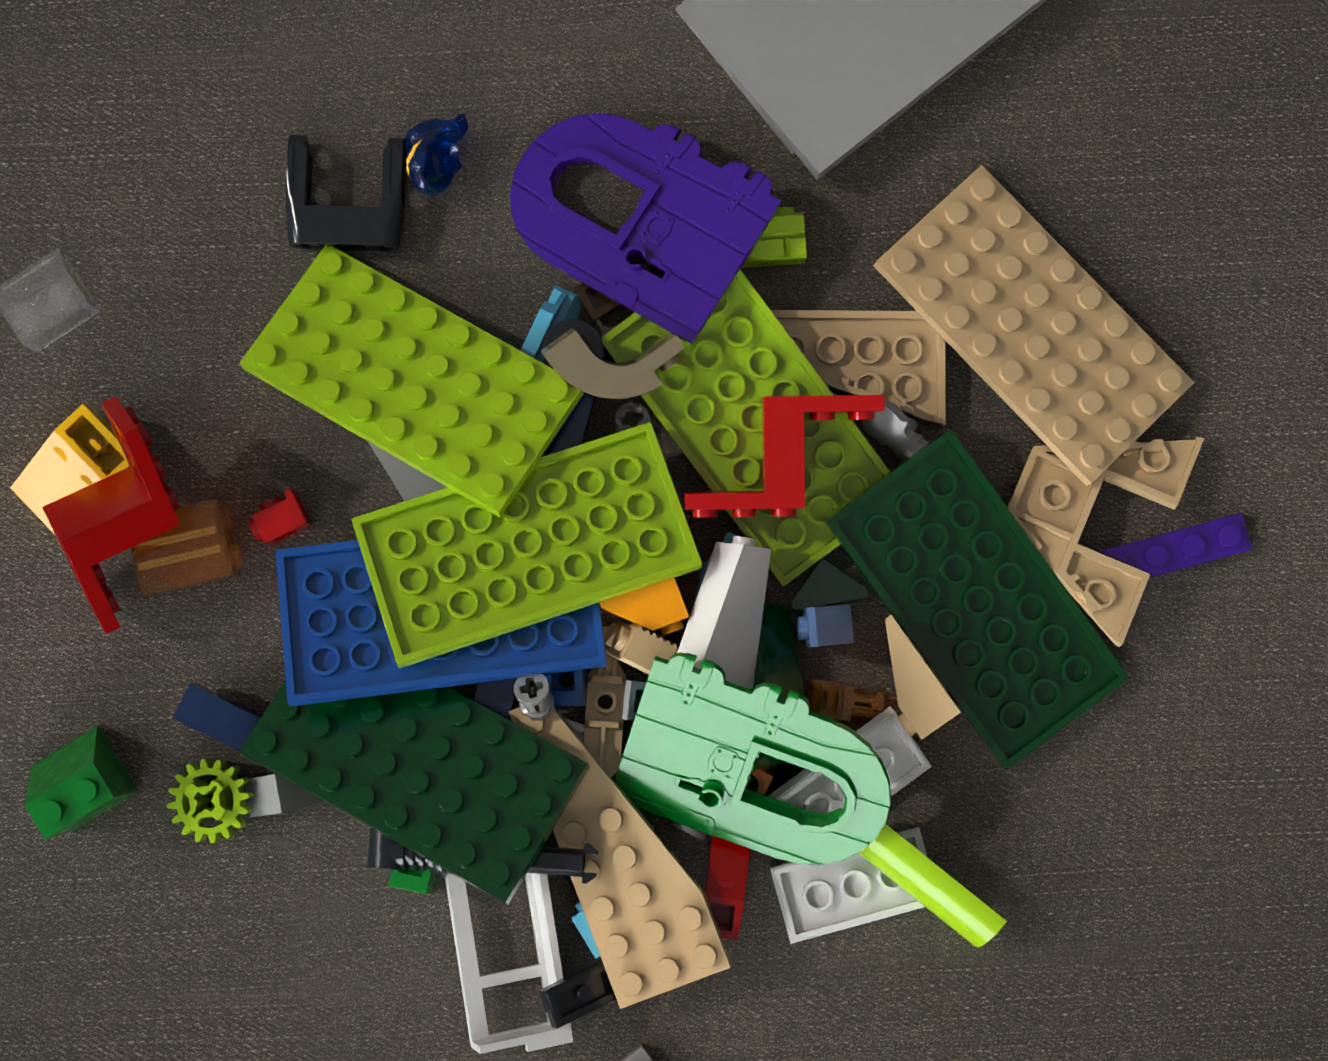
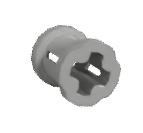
[514,674,555,720]

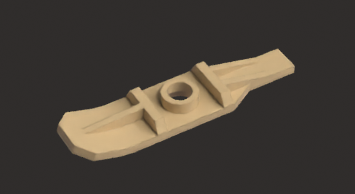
[583,626,626,779]

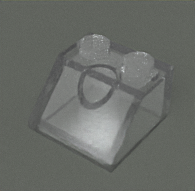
[0,248,101,353]

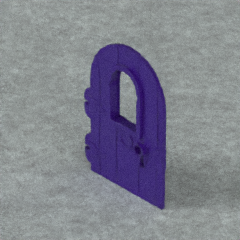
[510,113,782,345]

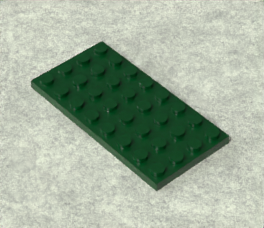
[824,429,1129,771]
[240,680,590,906]

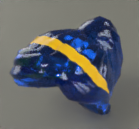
[405,113,468,196]

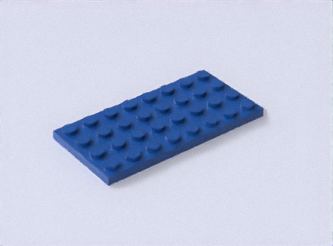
[275,540,607,707]

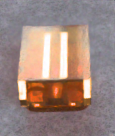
[131,499,244,597]

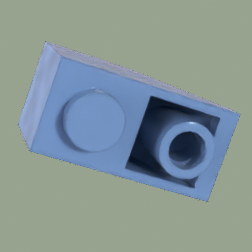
[795,604,854,648]

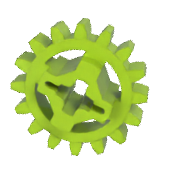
[167,758,254,843]

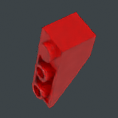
[704,835,750,941]

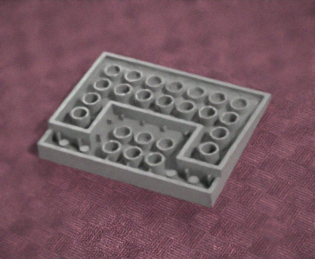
[676,0,1047,180]

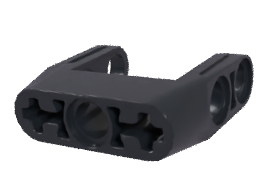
[285,135,407,252]

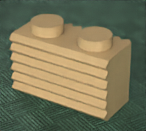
[604,619,677,675]

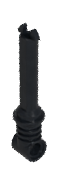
[367,828,599,884]

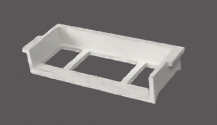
[445,873,573,1054]

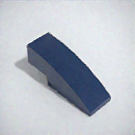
[172,683,262,751]

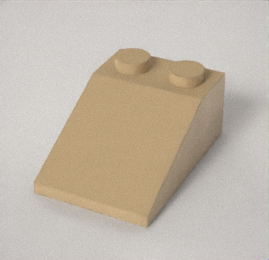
[885,614,962,740]

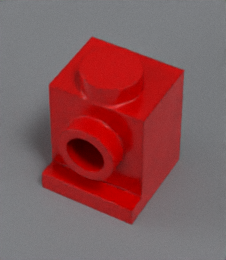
[248,488,313,545]

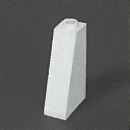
[677,536,771,689]

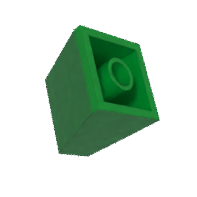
[24,726,138,840]

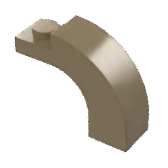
[540,328,685,399]

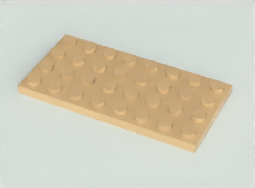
[873,165,1195,486]

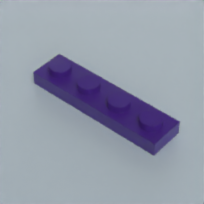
[1098,513,1252,578]

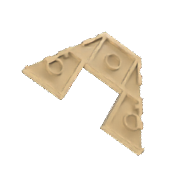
[1007,437,1204,647]

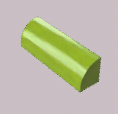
[859,824,1007,948]

